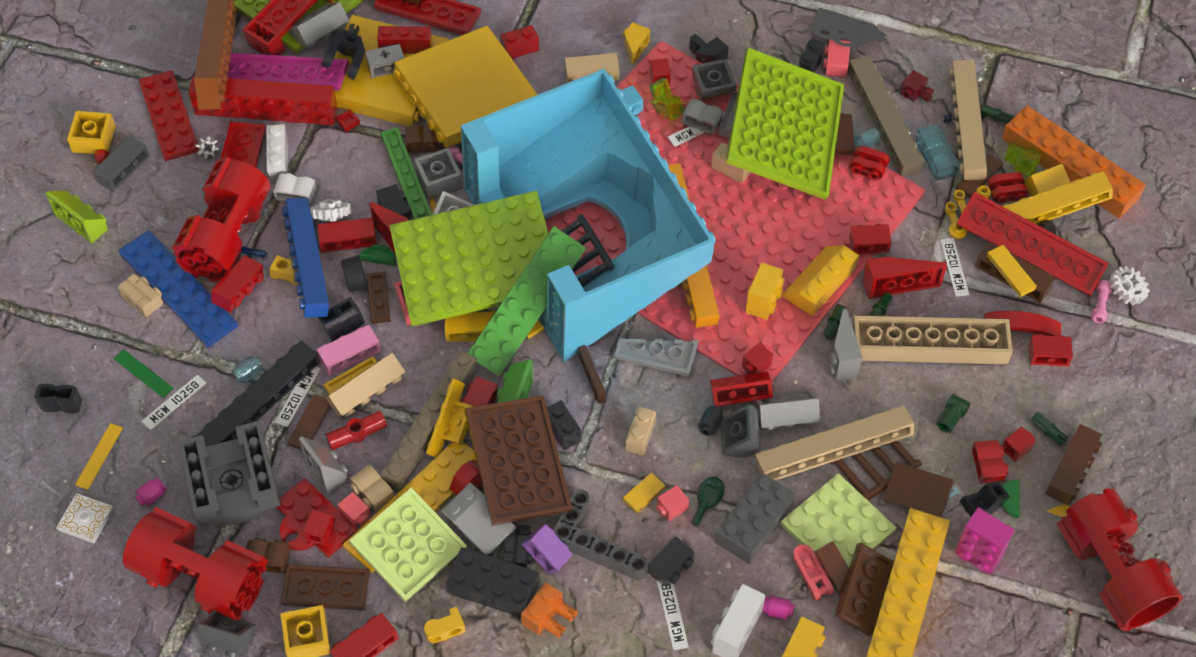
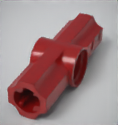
[325,411,387,450]

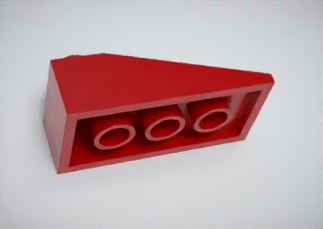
[862,257,947,299]

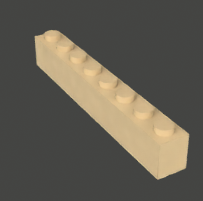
[950,59,987,180]
[755,406,914,481]

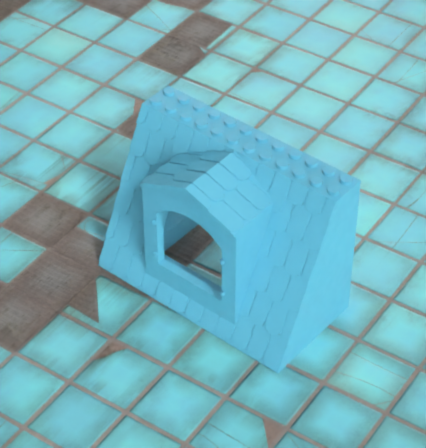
[461,69,716,362]

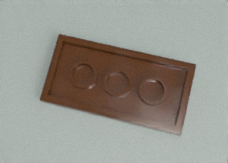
[835,542,894,636]
[281,564,370,610]

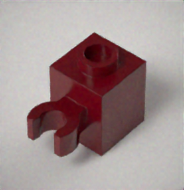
[899,70,934,102]

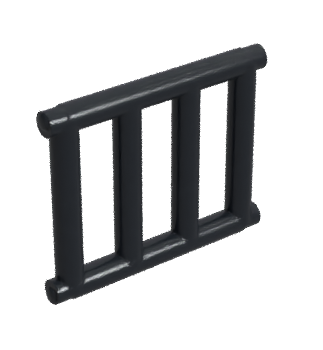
[562,214,615,287]

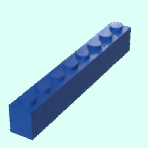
[282,198,329,318]

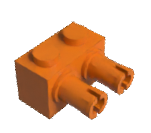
[521,582,578,639]

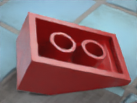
[369,202,409,255]

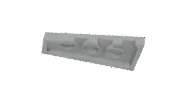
[614,339,699,377]

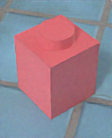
[656,485,689,522]
[338,492,371,528]

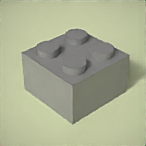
[414,148,463,199]

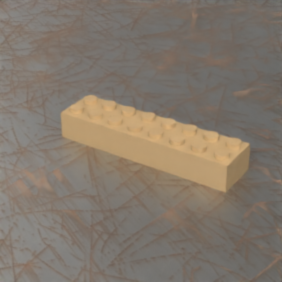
[852,316,1013,364]

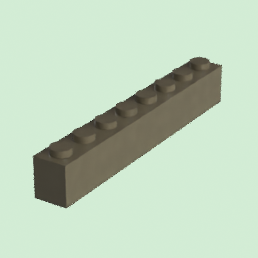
[847,56,924,177]
[381,351,478,492]

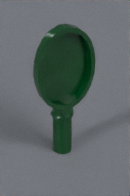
[691,477,725,526]

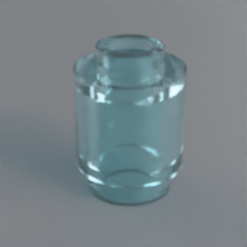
[854,127,881,148]
[232,356,262,383]

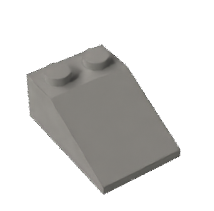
[828,309,863,382]
[299,436,349,496]
[441,483,516,555]

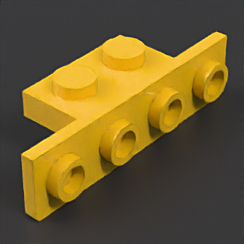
[426,378,474,458]

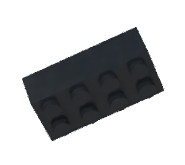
[446,547,540,617]

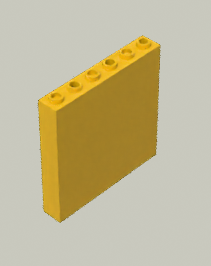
[334,15,449,126]
[393,26,538,148]

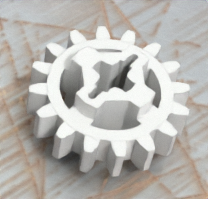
[310,199,351,222]
[1109,266,1150,305]

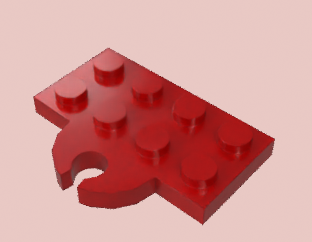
[275,478,358,559]

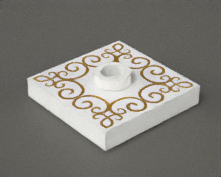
[56,493,114,543]

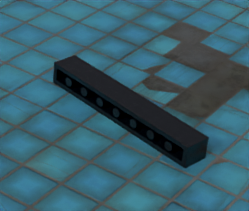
[191,341,320,447]

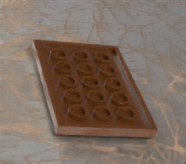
[465,395,572,526]

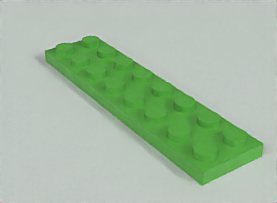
[467,226,586,377]

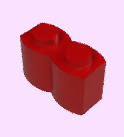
[971,440,1009,484]

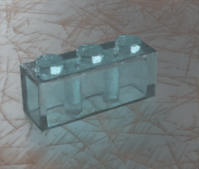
[916,124,960,181]

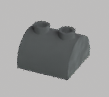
[692,59,737,99]
[722,404,760,457]
[198,612,255,657]

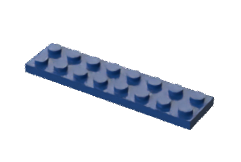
[118,230,238,348]

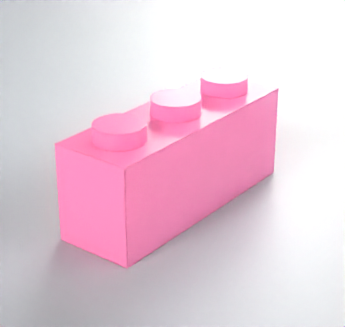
[317,325,381,376]

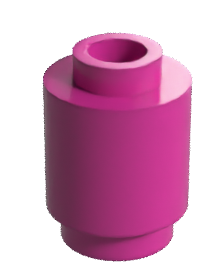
[135,478,166,507]
[763,595,795,620]

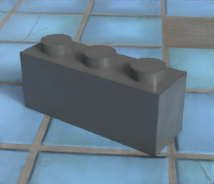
[93,136,149,192]

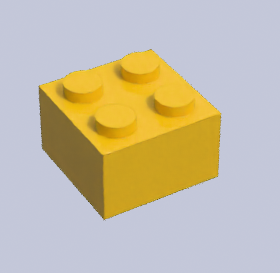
[67,111,116,154]
[746,262,785,320]
[281,605,331,657]

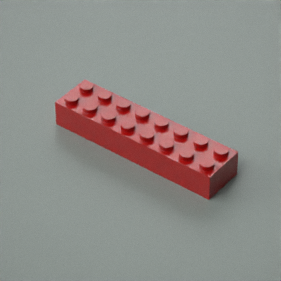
[188,76,338,125]

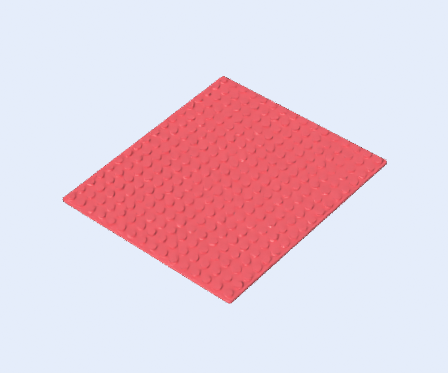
[545,41,925,383]

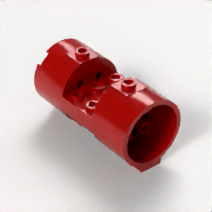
[172,157,271,283]
[1056,488,1183,632]
[123,507,268,621]

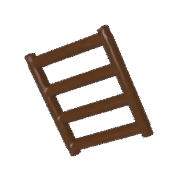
[831,440,922,500]

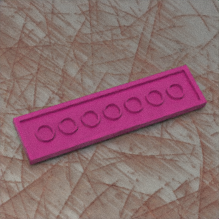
[227,53,350,91]

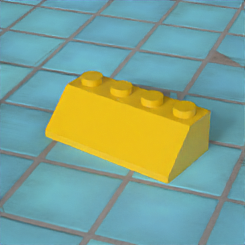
[782,245,859,316]

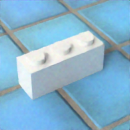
[267,124,288,182]

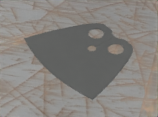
[814,8,887,47]

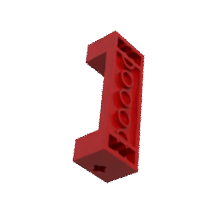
[242,0,333,56]

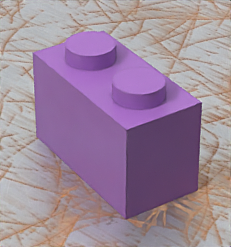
[521,524,573,575]

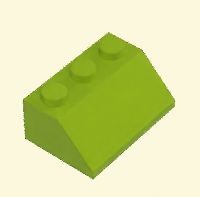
[45,191,108,244]

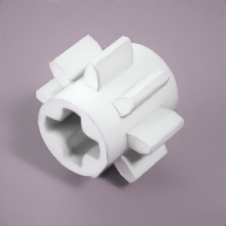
[195,136,219,159]

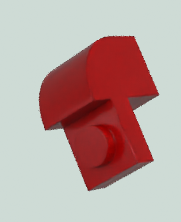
[449,459,482,495]

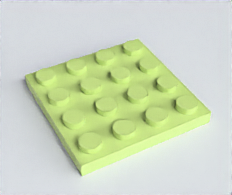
[780,473,897,568]
[349,487,467,602]

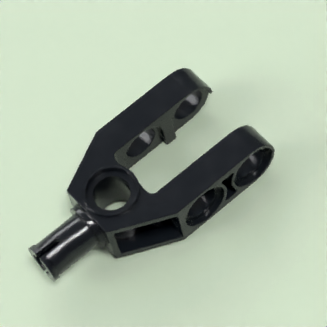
[321,24,365,80]

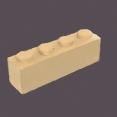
[325,353,405,418]

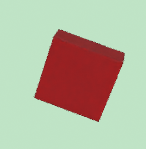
[335,109,360,132]

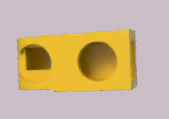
[270,255,298,286]
[424,606,465,643]

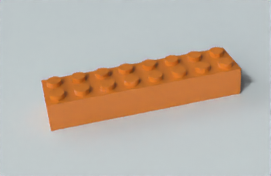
[1002,105,1146,219]

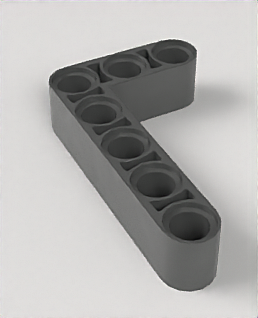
[554,489,648,580]

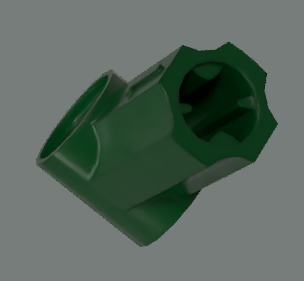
[936,393,971,433]

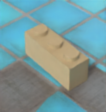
[565,53,620,83]

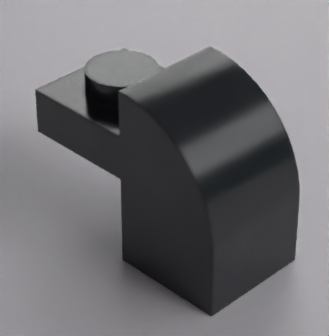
[689,34,729,64]
[960,481,1010,517]

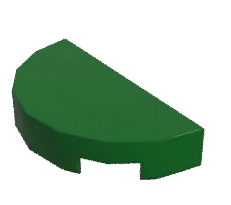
[359,245,395,266]
[1001,479,1020,518]

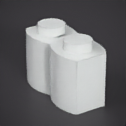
[273,173,316,205]

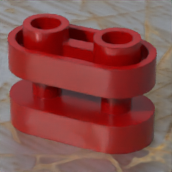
[848,146,890,180]
[987,172,1029,204]

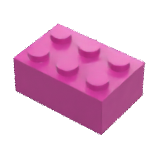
[955,507,1015,575]

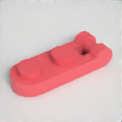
[793,544,834,601]

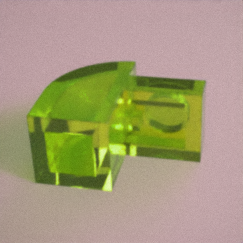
[649,78,684,121]
[1004,143,1041,176]

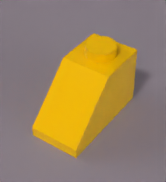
[623,22,651,64]

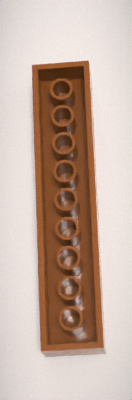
[194,0,238,110]

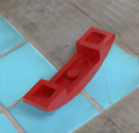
[984,311,1061,336]

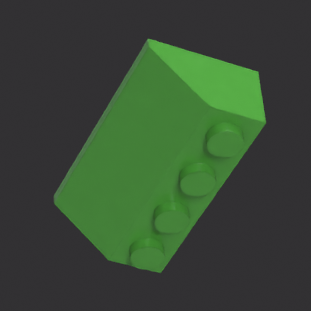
[497,359,533,403]

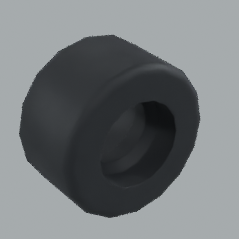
[341,256,367,292]

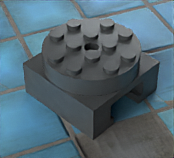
[178,421,280,527]

